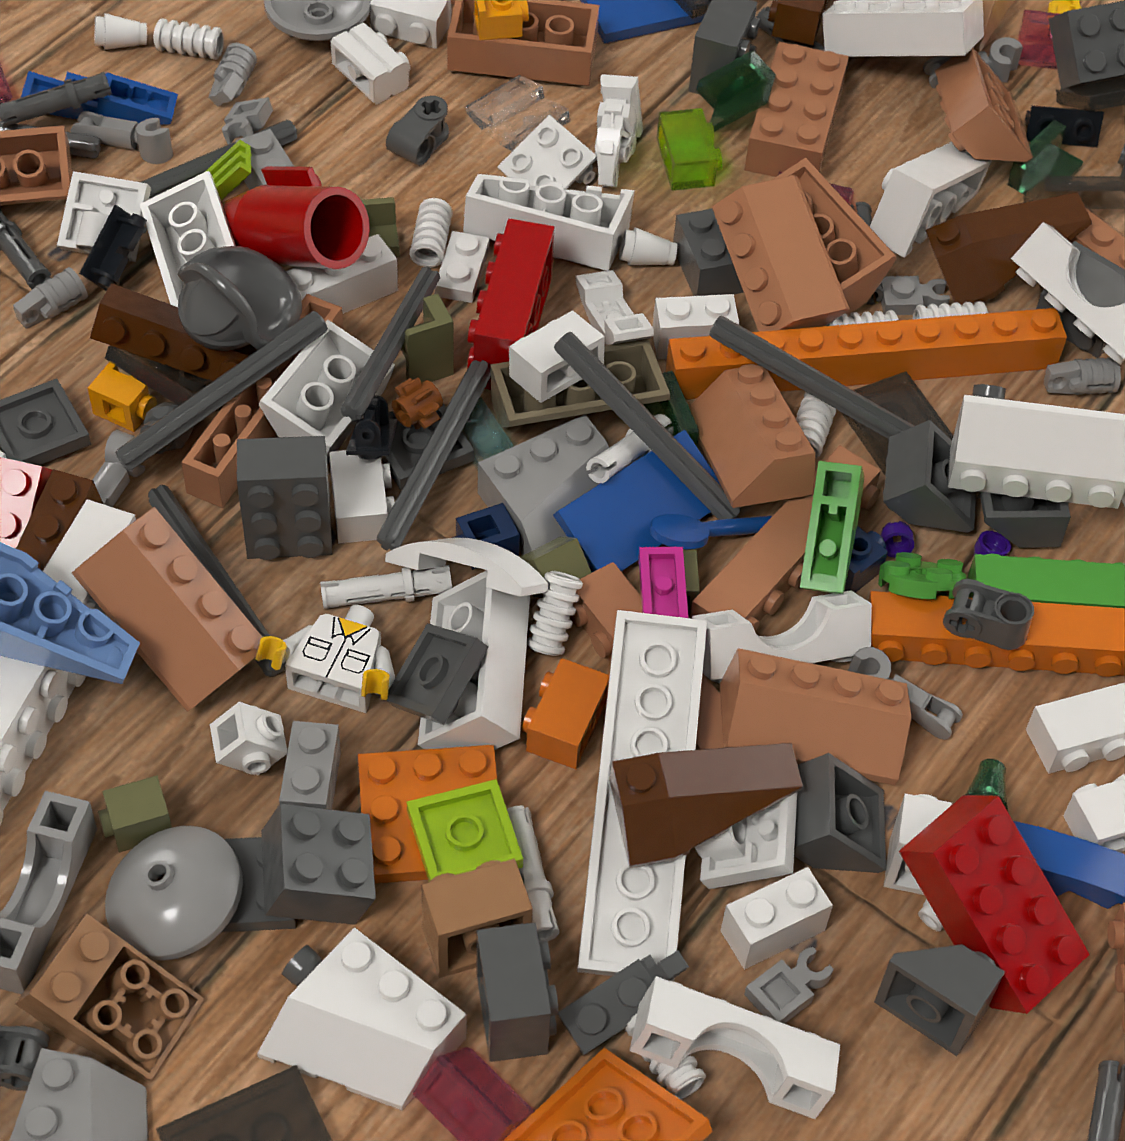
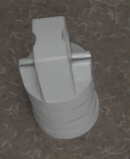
[208,43,257,106]
[13,267,88,328]
[1044,357,1121,395]

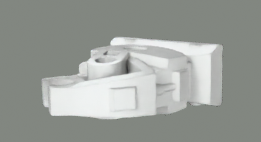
[595,74,643,187]

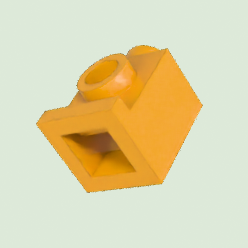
[474,0,529,40]
[87,360,157,432]

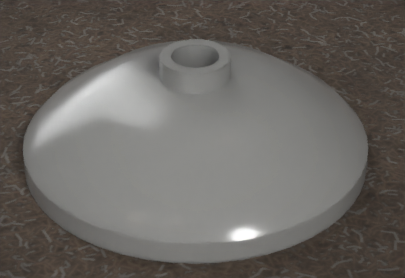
[264,0,371,41]
[105,826,243,960]

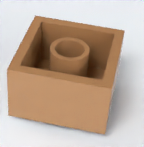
[421,859,533,978]

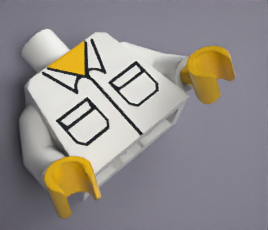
[255,605,395,713]

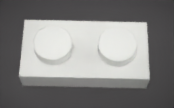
[435,231,490,303]

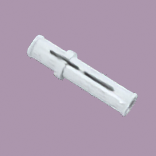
[586,414,673,483]
[320,565,452,609]
[507,805,560,941]

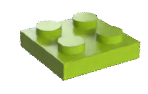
[407,779,524,882]

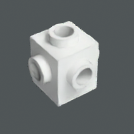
[210,702,288,775]

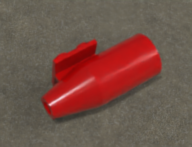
[221,166,370,269]

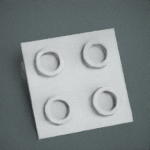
[497,115,597,189]

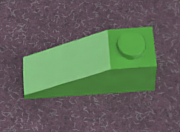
[800,461,865,595]

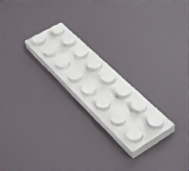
[577,610,707,981]

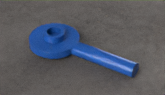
[650,514,772,549]

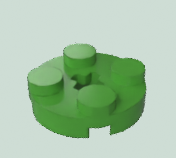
[878,552,966,599]

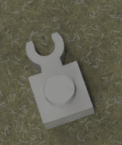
[222,97,273,144]
[881,276,950,315]
[744,947,833,1024]

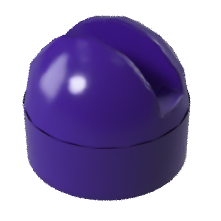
[880,521,914,558]
[974,531,1011,556]

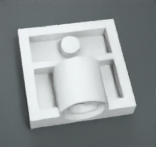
[57,171,151,262]
[695,792,797,889]

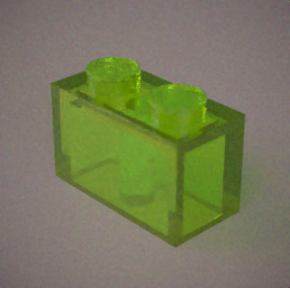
[656,108,722,191]

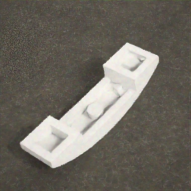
[576,270,654,345]
[385,538,548,597]

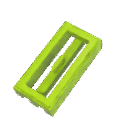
[205,140,251,200]

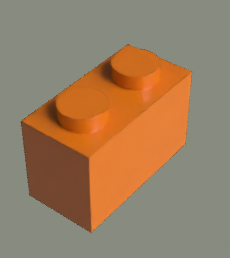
[522,658,610,769]

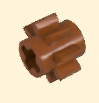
[391,377,443,430]

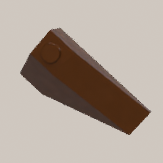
[925,192,1092,306]
[609,743,803,869]

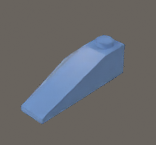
[0,542,140,684]

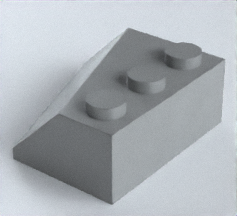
[478,414,609,555]
[10,1048,148,1141]

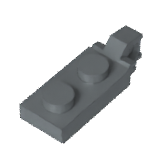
[558,950,689,1056]

